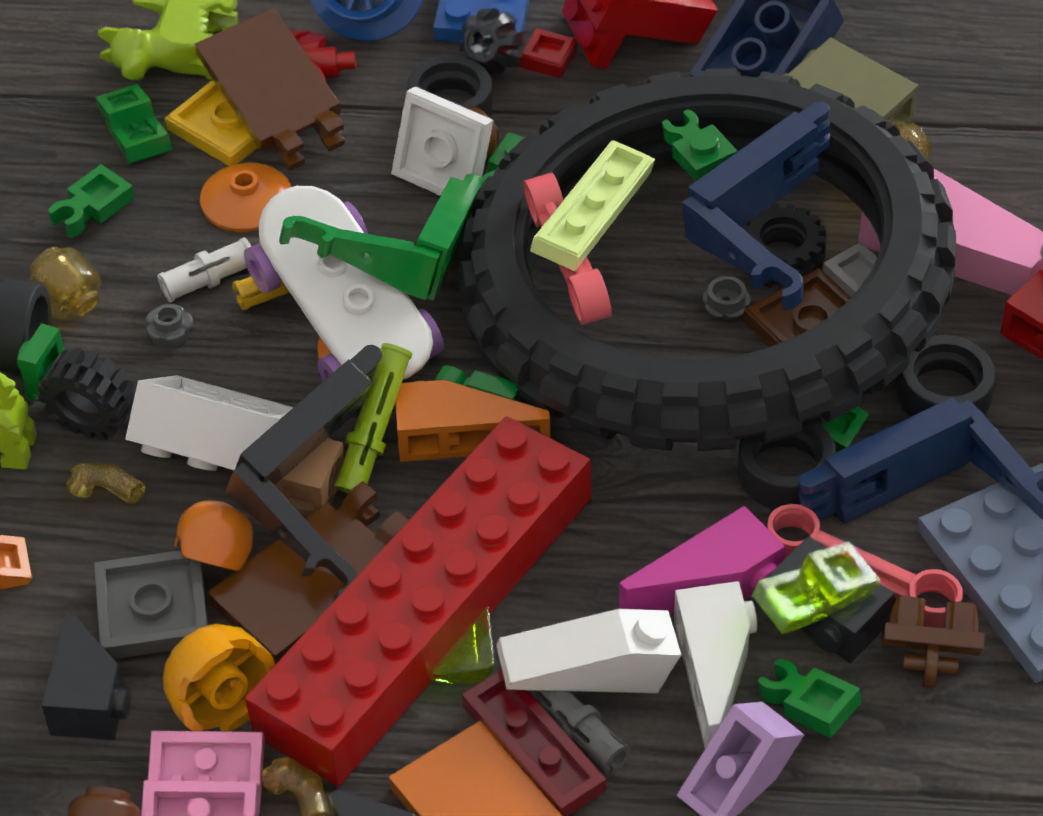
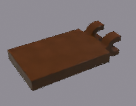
[195,7,345,171]
[207,481,409,665]

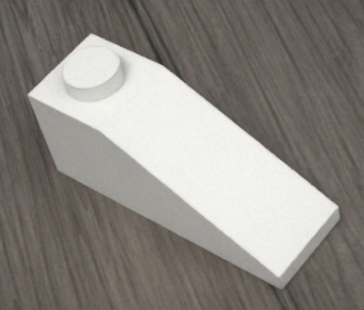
[674,581,757,749]
[496,609,681,693]

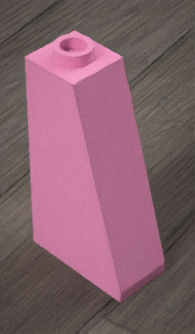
[858,169,1043,295]

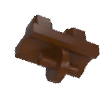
[881,596,985,688]

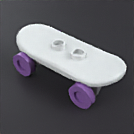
[244,186,444,381]

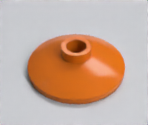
[200,163,291,233]

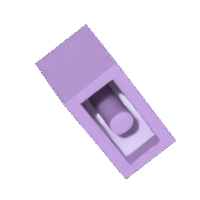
[677,702,804,816]

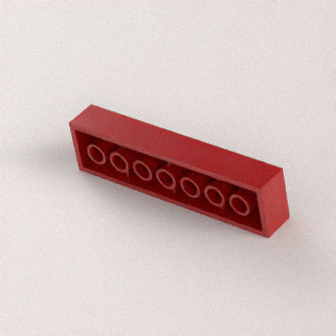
[245,416,592,787]

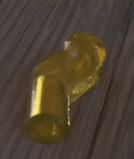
[66,462,145,505]
[262,757,331,816]

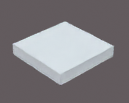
[391,87,494,196]

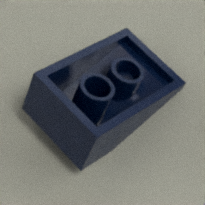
[689,0,844,78]

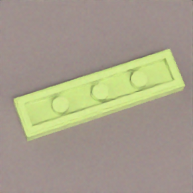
[530,141,655,271]

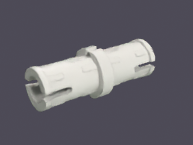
[157,237,251,302]

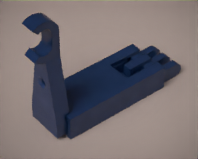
[682,101,830,310]
[799,397,1043,524]

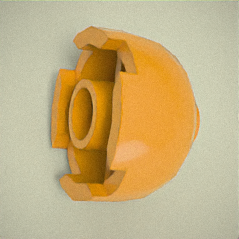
[163,624,275,732]

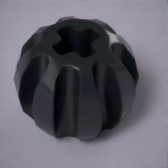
[458,8,525,75]

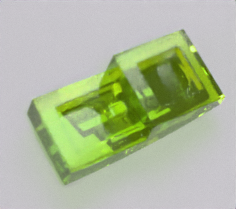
[752,542,880,634]

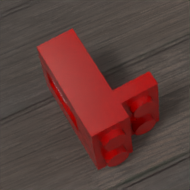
[562,0,718,69]

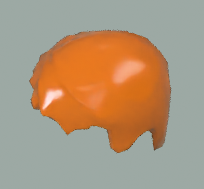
[175,500,253,571]

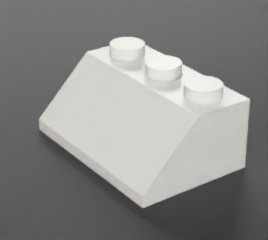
[125,375,293,471]

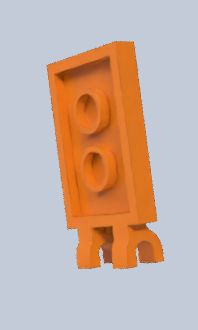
[389,721,562,816]

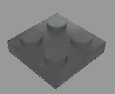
[94,550,208,659]

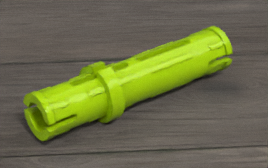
[334,343,413,493]

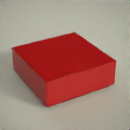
[520,28,577,78]

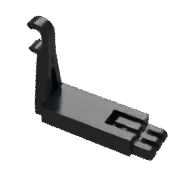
[225,345,382,601]

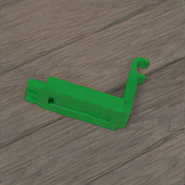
[279,174,484,300]

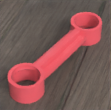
[523,172,612,325]
[767,504,963,628]

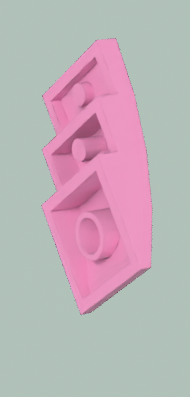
[141,731,265,816]

